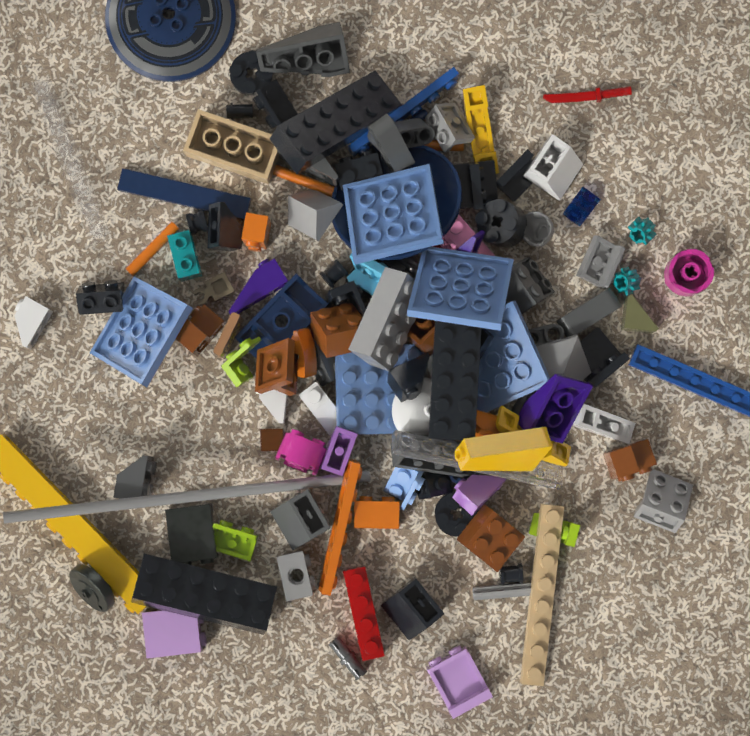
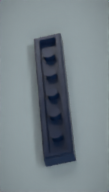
[117,168,251,220]

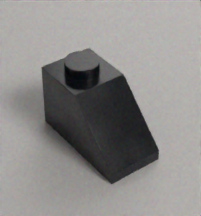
[207,202,243,251]
[387,352,430,402]

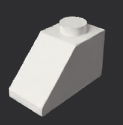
[14,296,53,349]
[256,390,288,424]

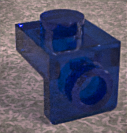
[563,186,601,226]

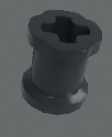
[319,260,349,289]
[499,563,524,585]

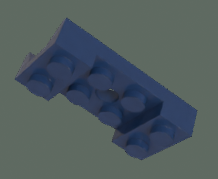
[234,273,329,359]

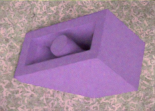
[321,426,358,476]
[452,475,506,516]

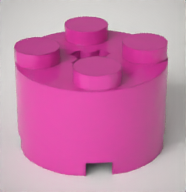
[664,249,714,297]
[275,429,326,476]

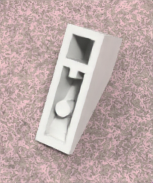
[299,382,358,437]
[572,404,636,444]

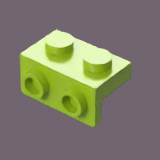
[213,520,259,561]

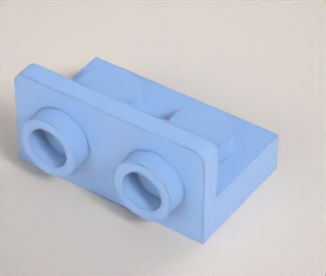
[384,467,425,511]

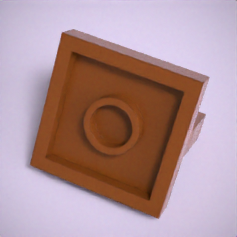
[255,338,298,396]

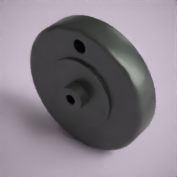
[69,564,115,612]

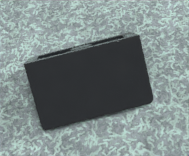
[497,149,534,202]

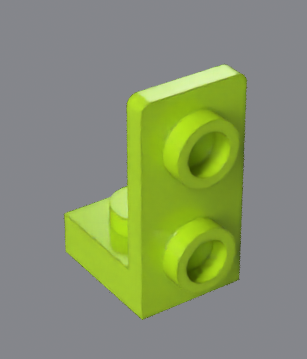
[221,337,262,388]
[528,513,580,547]

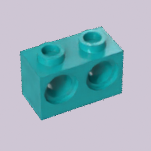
[167,230,203,282]

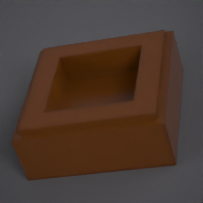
[260,429,283,451]

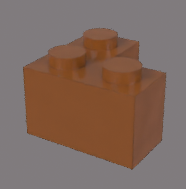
[176,304,226,357]
[603,439,657,482]

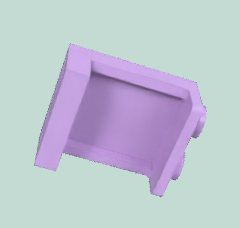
[142,610,206,658]
[426,645,493,719]

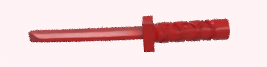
[543,86,632,103]

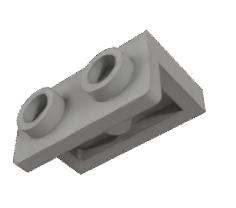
[576,235,625,288]

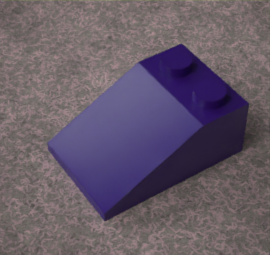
[518,374,593,444]

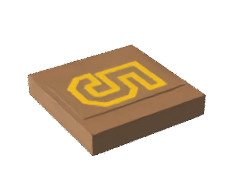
[213,312,244,359]

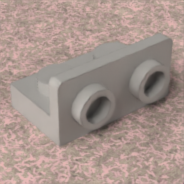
[425,102,475,152]

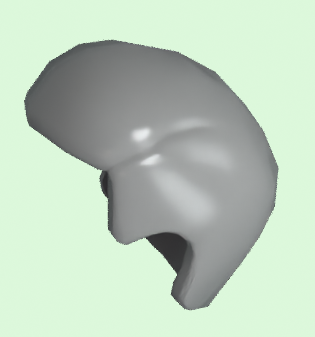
[523,211,554,247]

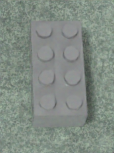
[349,267,416,371]

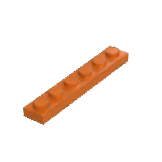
[318,459,362,596]

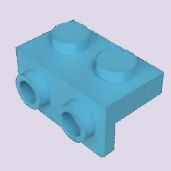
[347,253,388,295]

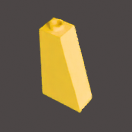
[455,427,553,471]

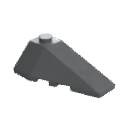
[256,22,350,77]

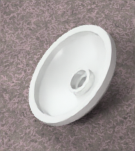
[392,378,432,435]

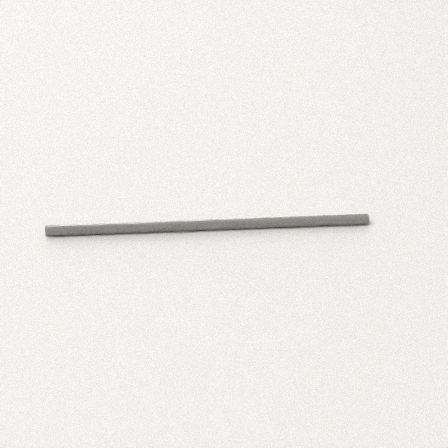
[3,471,371,524]

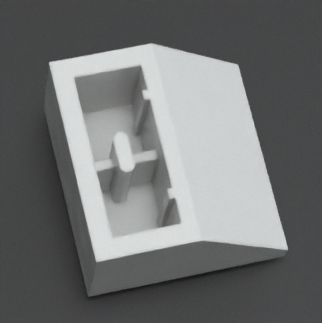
[523,134,583,201]

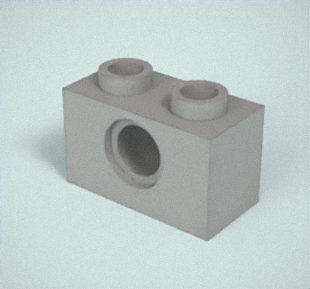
[277,550,317,602]

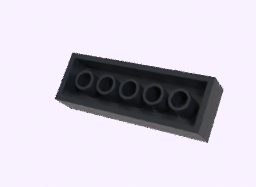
[270,71,402,174]
[428,321,481,440]
[131,553,277,635]

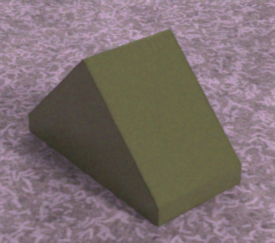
[621,294,659,334]

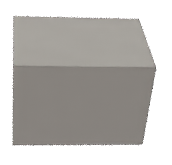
[288,189,343,241]

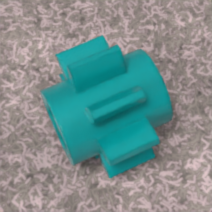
[628,217,657,245]
[613,267,642,296]

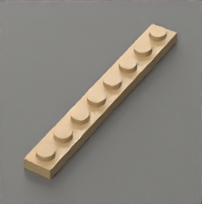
[520,504,564,686]

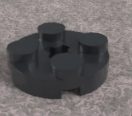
[229,50,273,96]
[434,492,479,537]

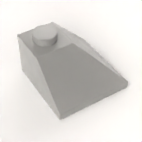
[536,334,591,381]

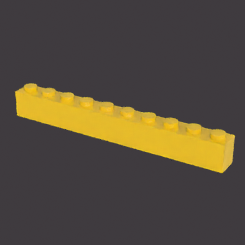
[0,434,147,614]

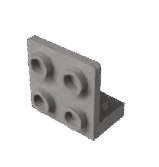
[633,469,693,533]

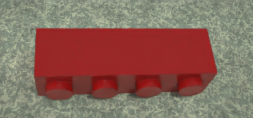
[343,565,385,661]

